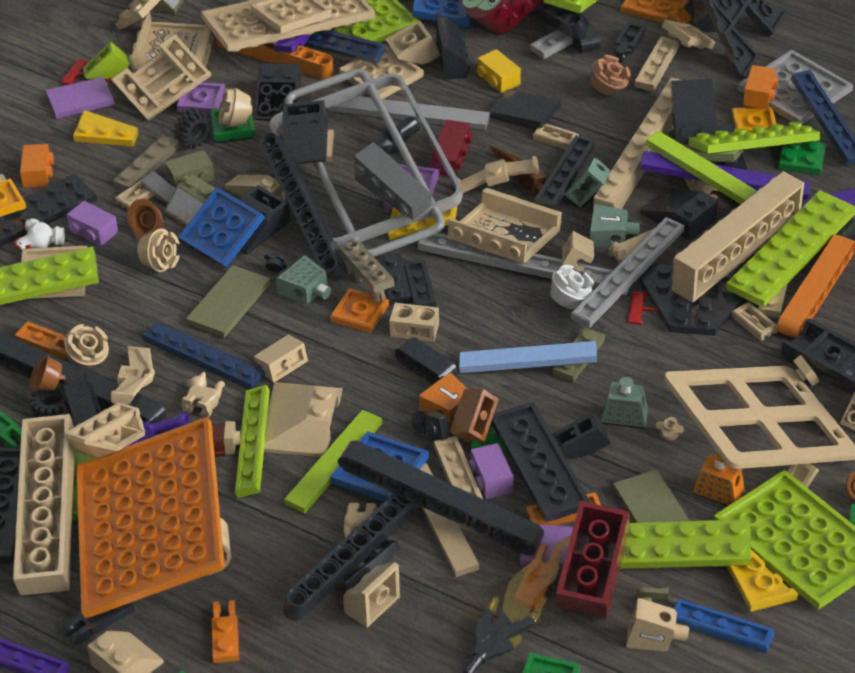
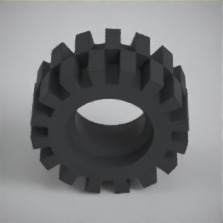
[173,108,212,148]
[30,383,72,418]

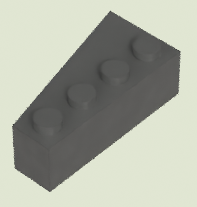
[354,142,432,220]

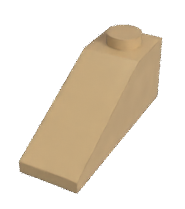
[224,175,285,199]

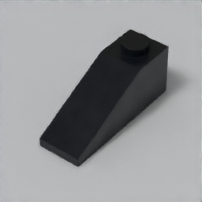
[552,412,611,459]

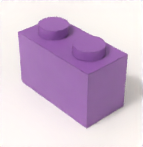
[67,201,118,246]
[468,443,513,499]

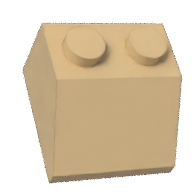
[385,20,440,65]
[343,562,400,628]
[88,631,164,673]

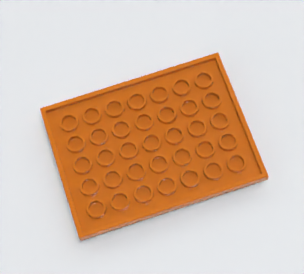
[77,417,225,618]

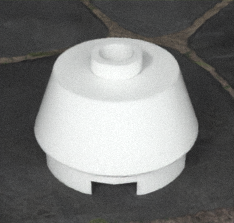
[550,265,594,309]

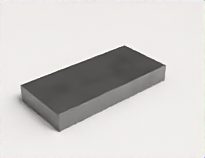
[140,171,175,205]

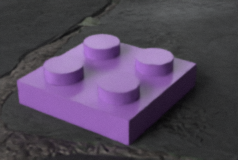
[177,82,225,115]

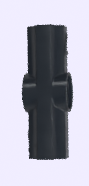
[374,116,420,154]

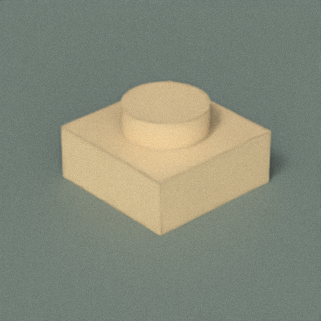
[793,355,820,386]
[224,421,241,455]
[787,463,819,488]

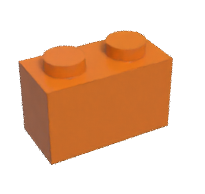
[743,65,779,109]
[20,144,54,188]

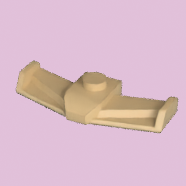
[457,156,539,195]
[111,346,155,405]

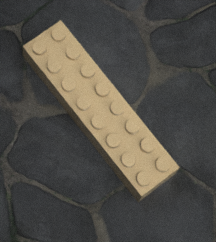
[672,171,804,303]
[13,414,75,596]

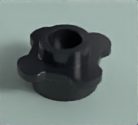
[264,253,287,272]

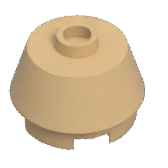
[219,87,252,128]
[138,229,179,272]
[64,324,109,369]

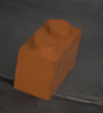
[449,389,499,442]

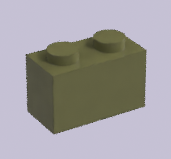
[165,150,215,189]

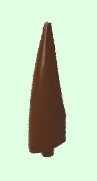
[490,145,549,197]

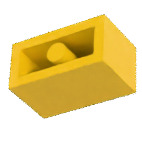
[477,49,521,93]

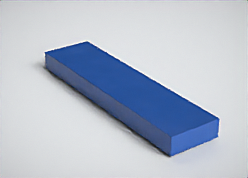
[673,598,775,653]

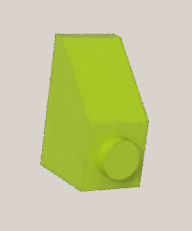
[83,42,129,79]

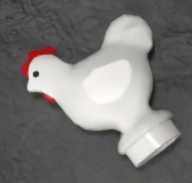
[13,219,65,250]

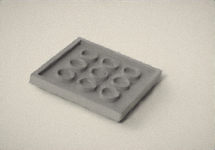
[738,50,853,124]

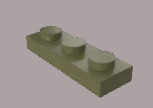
[553,328,605,383]

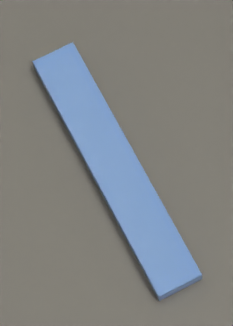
[459,341,597,373]

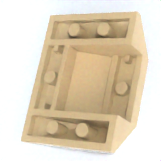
[111,35,212,121]
[264,382,342,457]

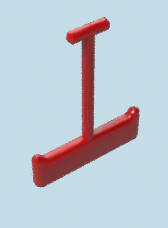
[61,59,116,87]
[627,291,658,325]

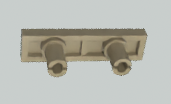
[339,240,395,302]

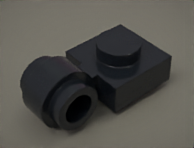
[412,411,450,440]

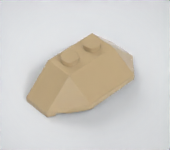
[64,402,145,458]

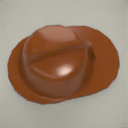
[127,199,164,242]
[30,355,66,391]

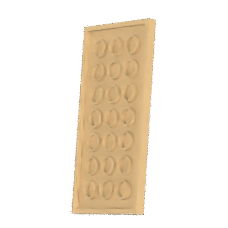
[201,0,375,52]

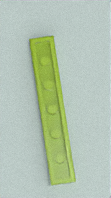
[645,131,757,204]
[235,385,270,498]
[284,410,382,514]

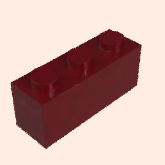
[431,119,473,176]

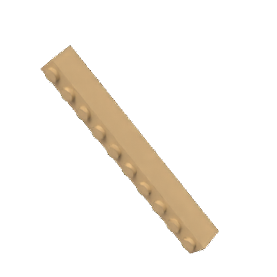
[593,78,680,210]

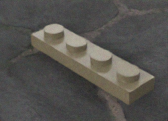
[113,135,180,191]

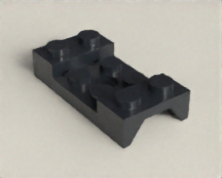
[781,318,855,395]

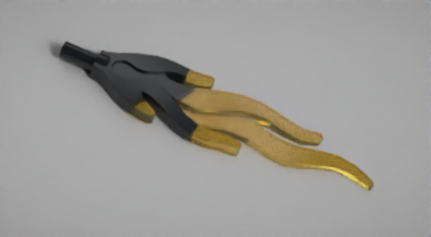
[463,536,571,673]

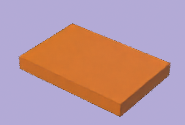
[620,0,689,24]

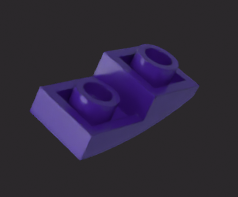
[274,34,310,53]

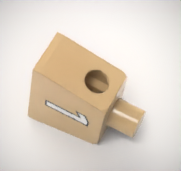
[626,598,689,651]

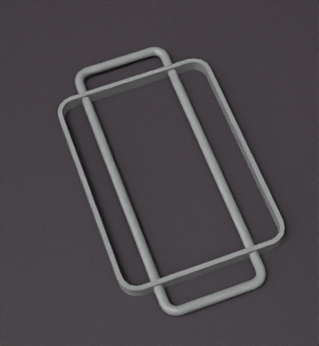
[270,69,463,257]

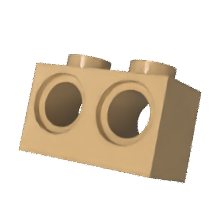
[389,303,439,342]

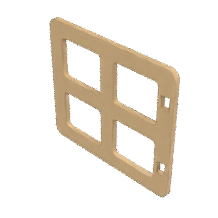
[664,366,855,469]

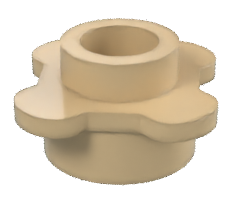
[656,417,684,440]

